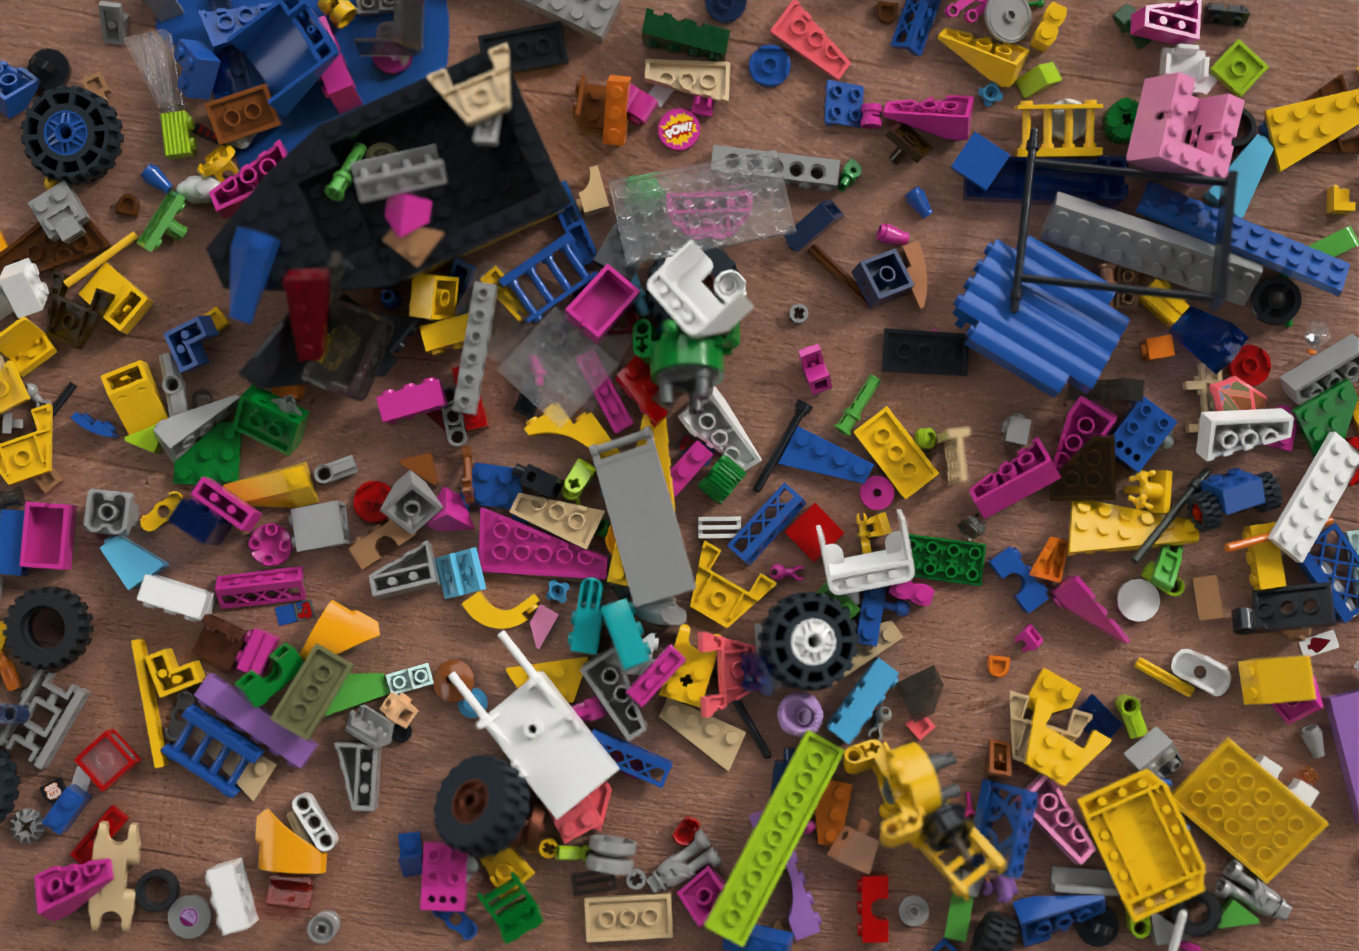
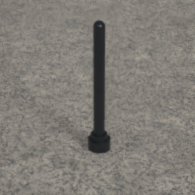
[753,399,813,493]
[711,668,771,759]

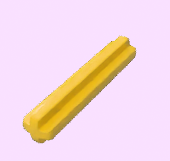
[1134,658,1195,697]

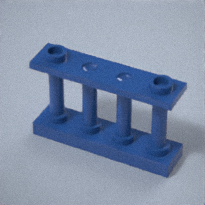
[497,231,598,324]
[161,704,265,799]

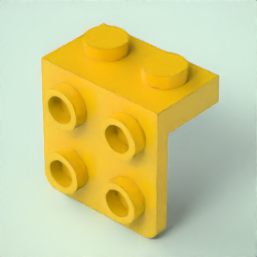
[0,317,58,377]

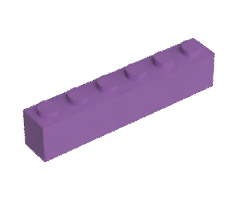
[194,673,319,769]

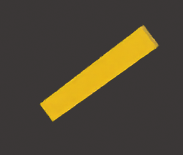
[131,638,169,768]

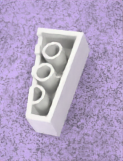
[1196,408,1294,461]

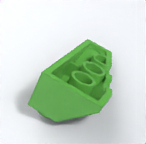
[324,673,390,716]

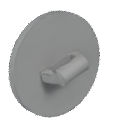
[984,0,1032,44]

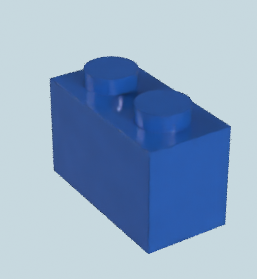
[42,784,92,835]

